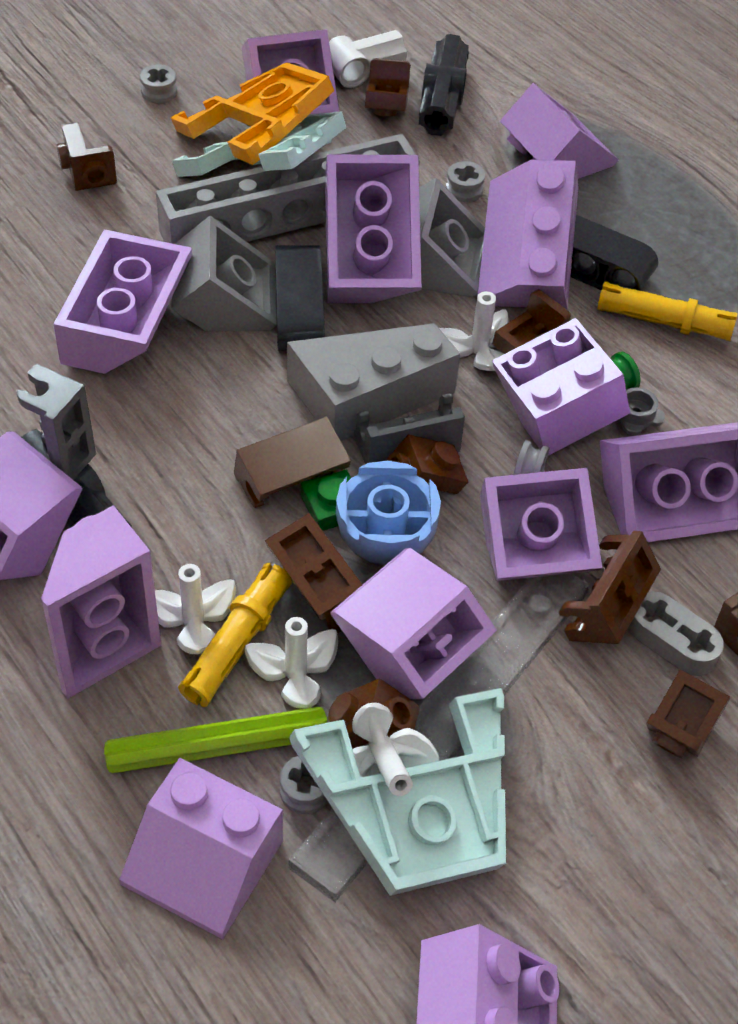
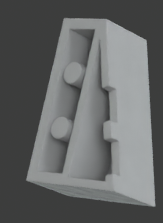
[287,323,460,441]

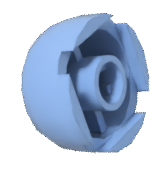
[336,460,441,565]

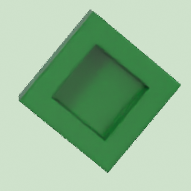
[300,469,351,531]

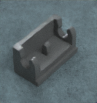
[16,364,96,480]
[354,393,465,464]

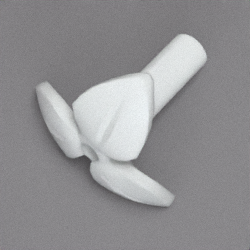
[439,291,509,371]
[155,564,236,655]
[245,617,338,709]
[352,703,439,796]

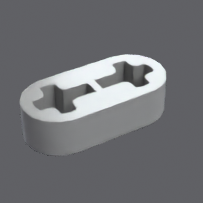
[628,591,724,676]

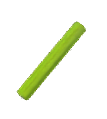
[104,707,328,773]

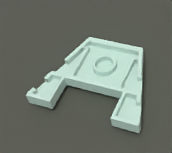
[172,111,346,177]
[289,688,506,896]

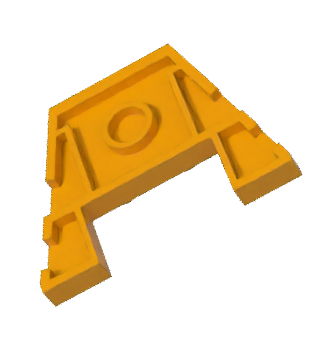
[170,62,334,165]

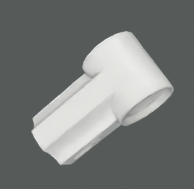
[329,30,407,88]

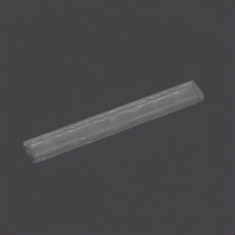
[289,573,590,903]

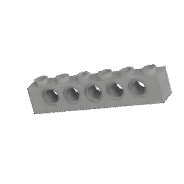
[156,134,419,244]

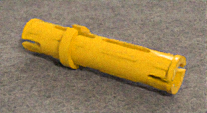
[597,282,738,341]
[178,563,293,707]

